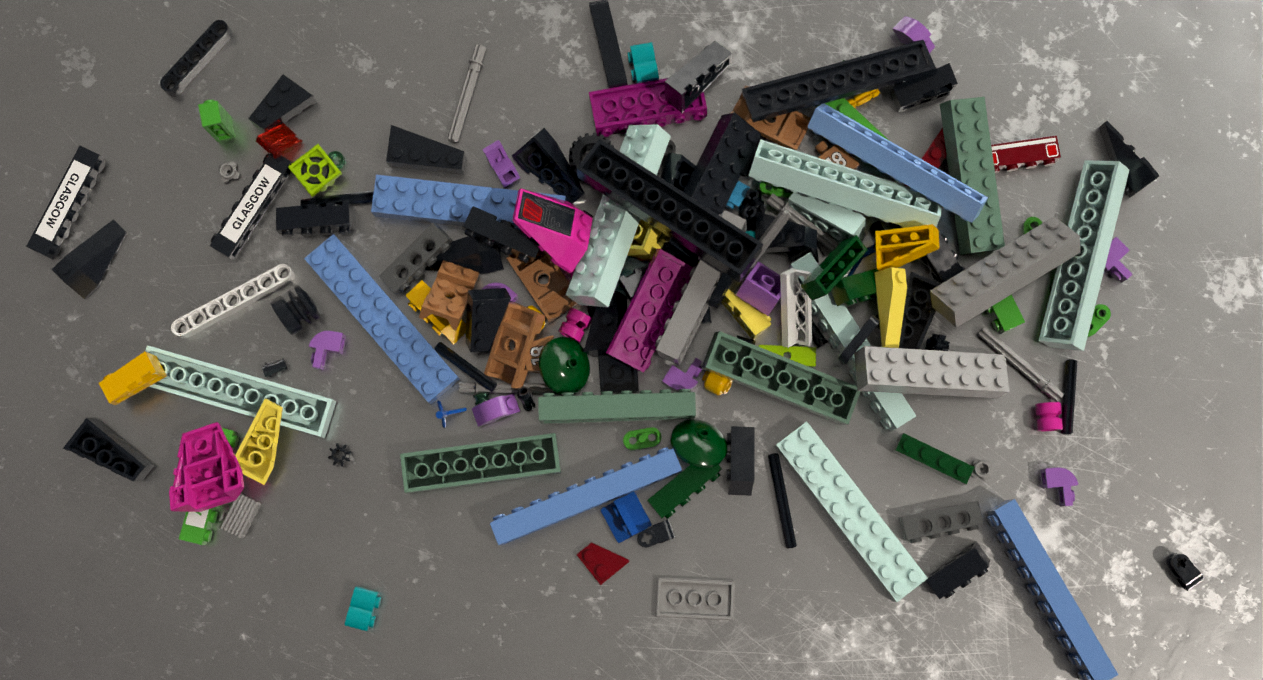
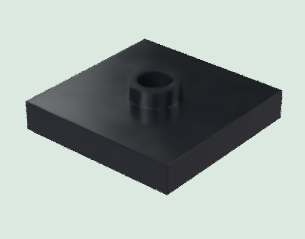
[598,355,639,394]

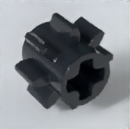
[925,333,950,351]
[328,443,353,467]

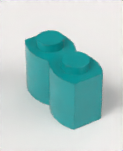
[627,42,659,84]
[344,586,382,631]

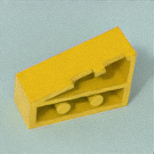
[875,224,939,271]
[405,280,466,345]
[99,351,167,405]

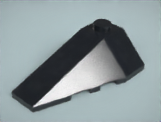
[512,127,585,204]
[425,236,504,275]

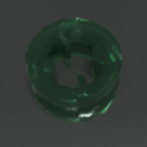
[328,151,345,169]
[473,392,490,406]

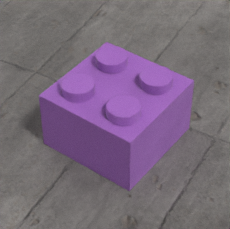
[736,261,781,316]

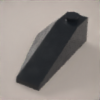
[1099,121,1160,198]
[51,219,127,300]

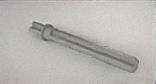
[448,44,486,142]
[766,193,839,252]
[729,209,791,293]
[978,327,1064,402]
[459,381,561,395]

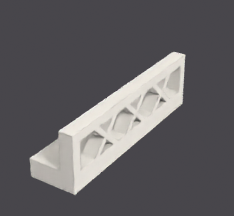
[780,268,812,348]

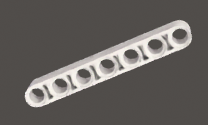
[171,264,295,339]

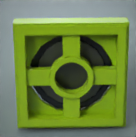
[288,144,342,197]

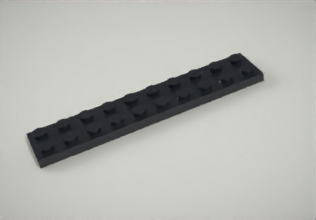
[742,40,936,123]

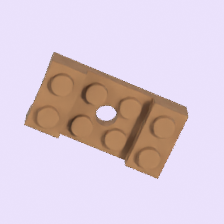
[731,85,811,151]
[506,249,577,323]
[419,260,479,330]
[484,302,546,388]

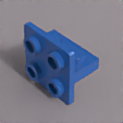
[601,492,652,543]

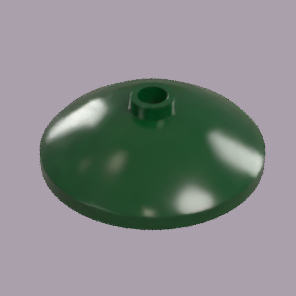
[538,337,590,394]
[670,419,727,468]

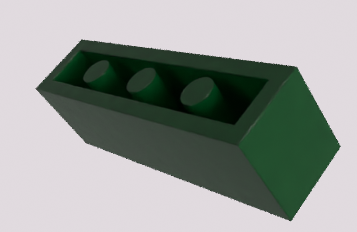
[800,235,868,301]
[831,268,879,307]
[892,433,974,486]
[647,464,722,519]

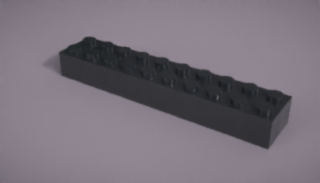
[577,139,763,283]

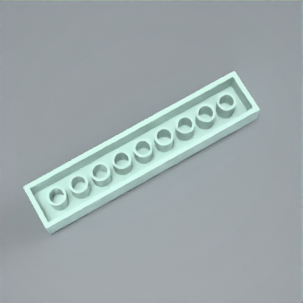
[566,125,671,307]
[749,139,942,228]
[1039,160,1129,351]
[788,252,916,432]
[145,345,336,438]
[774,421,928,602]

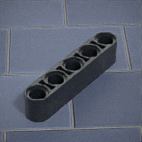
[589,0,628,88]
[160,20,232,97]

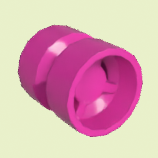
[558,307,592,343]
[1035,402,1063,432]

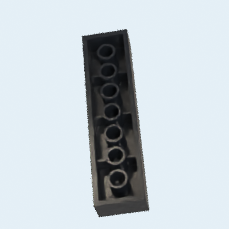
[657,112,761,263]

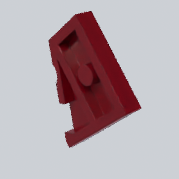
[576,542,630,585]

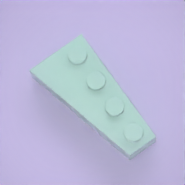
[788,192,866,243]

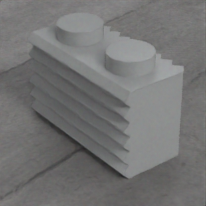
[219,493,262,538]

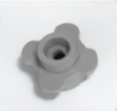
[218,161,240,183]
[971,459,992,480]

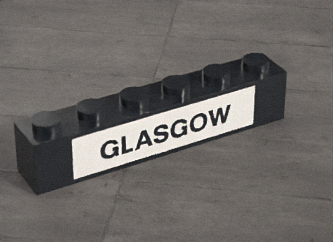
[26,145,106,259]
[210,150,292,261]

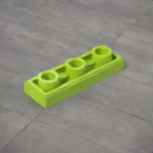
[758,345,816,367]

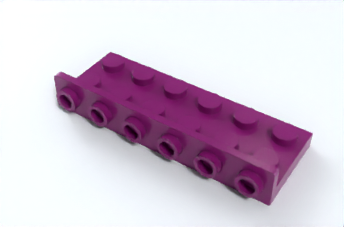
[589,78,707,137]
[606,249,693,373]

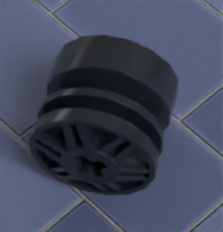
[270,285,321,336]

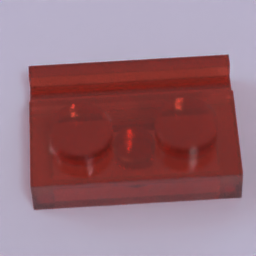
[256,123,303,159]

